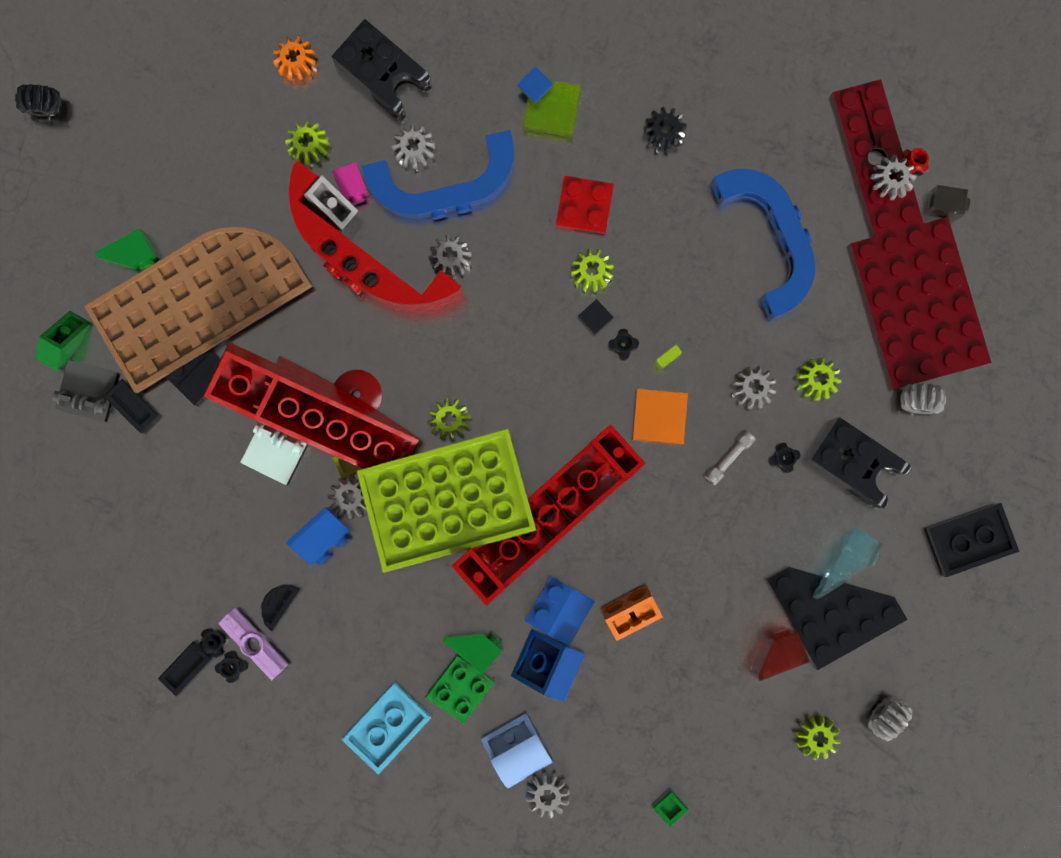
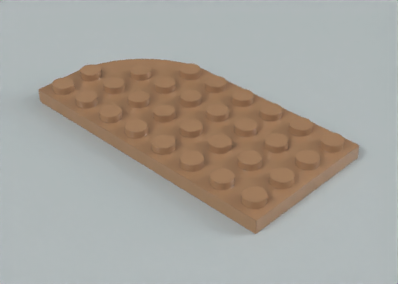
[84,227,312,393]

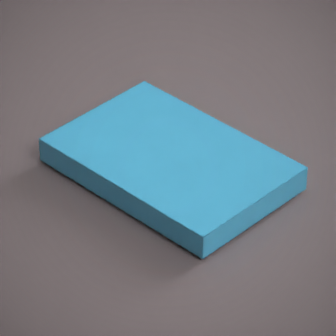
[341,681,432,775]

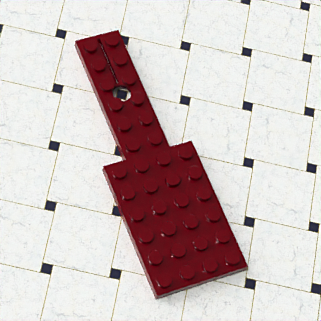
[831,79,992,390]

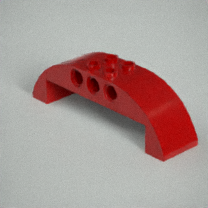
[289,161,464,312]
[451,424,646,606]

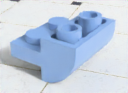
[481,714,553,788]

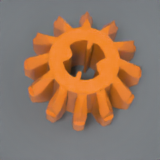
[273,36,316,80]

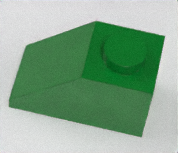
[94,228,160,271]
[35,310,91,371]
[443,632,503,675]

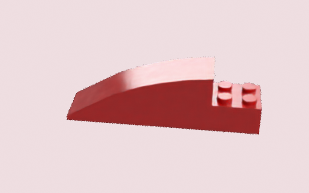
[204,342,419,469]

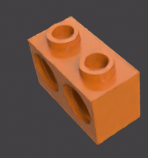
[601,584,663,641]

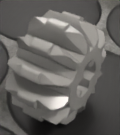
[392,125,436,169]
[871,155,916,200]
[428,234,472,278]
[732,366,776,409]
[900,383,946,414]
[328,475,367,519]
[868,695,912,741]
[526,772,570,818]

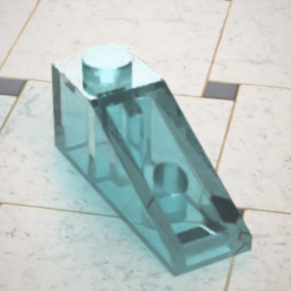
[813,527,882,599]

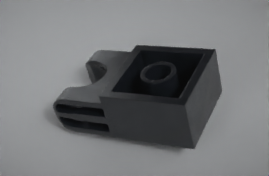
[331,19,431,116]
[805,417,911,509]

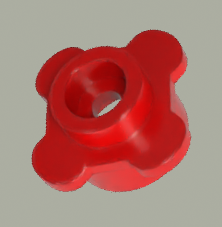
[902,148,929,174]

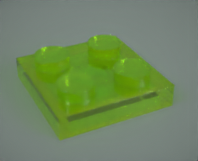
[523,81,581,137]

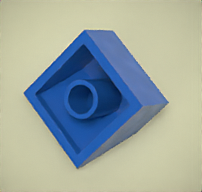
[285,507,353,566]
[525,575,595,646]
[511,629,585,702]

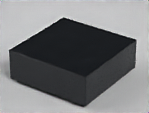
[578,299,614,335]

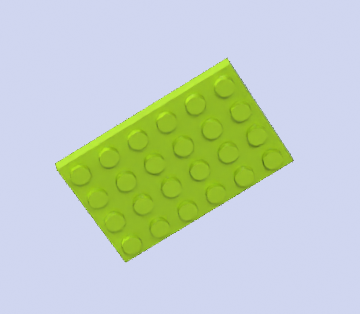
[357,429,536,573]

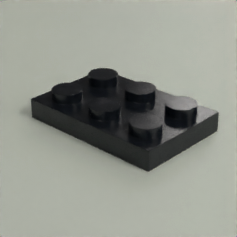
[926,503,1020,577]

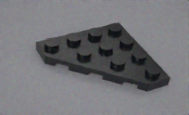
[765,567,908,670]

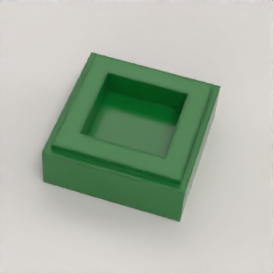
[652,788,689,827]

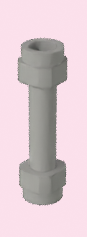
[704,429,756,485]

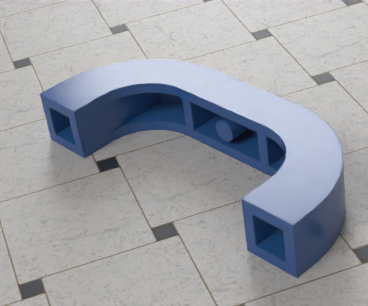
[361,130,515,220]
[711,169,815,320]

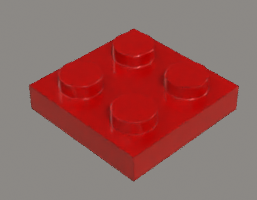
[556,175,614,235]

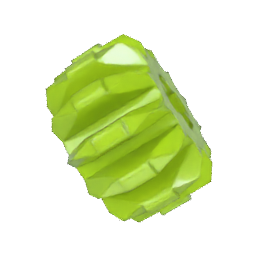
[285,120,329,165]
[570,248,614,292]
[797,357,841,401]
[427,398,471,442]
[795,715,841,760]

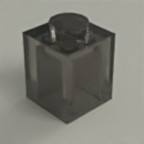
[927,185,970,220]

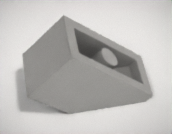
[304,175,358,230]

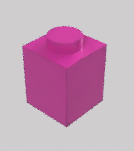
[332,162,370,205]

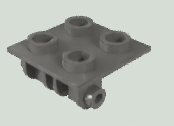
[52,360,118,421]

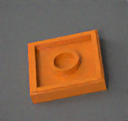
[632,389,688,444]

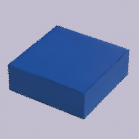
[517,66,553,104]

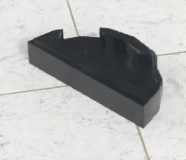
[261,585,302,632]

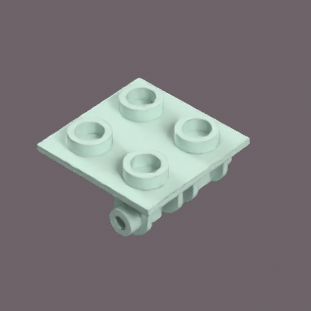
[240,423,307,485]

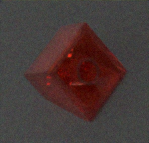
[750,626,809,681]

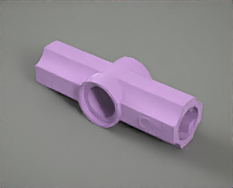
[219,608,289,681]

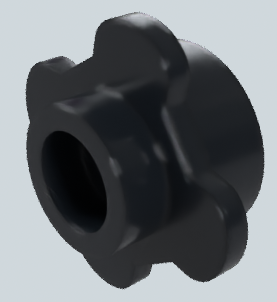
[609,329,639,359]
[770,443,801,473]
[196,629,226,658]
[215,652,246,683]

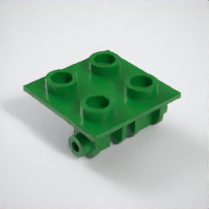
[425,655,495,724]

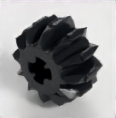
[15,84,61,116]
[644,106,687,151]

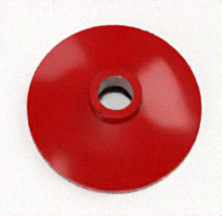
[334,370,382,410]

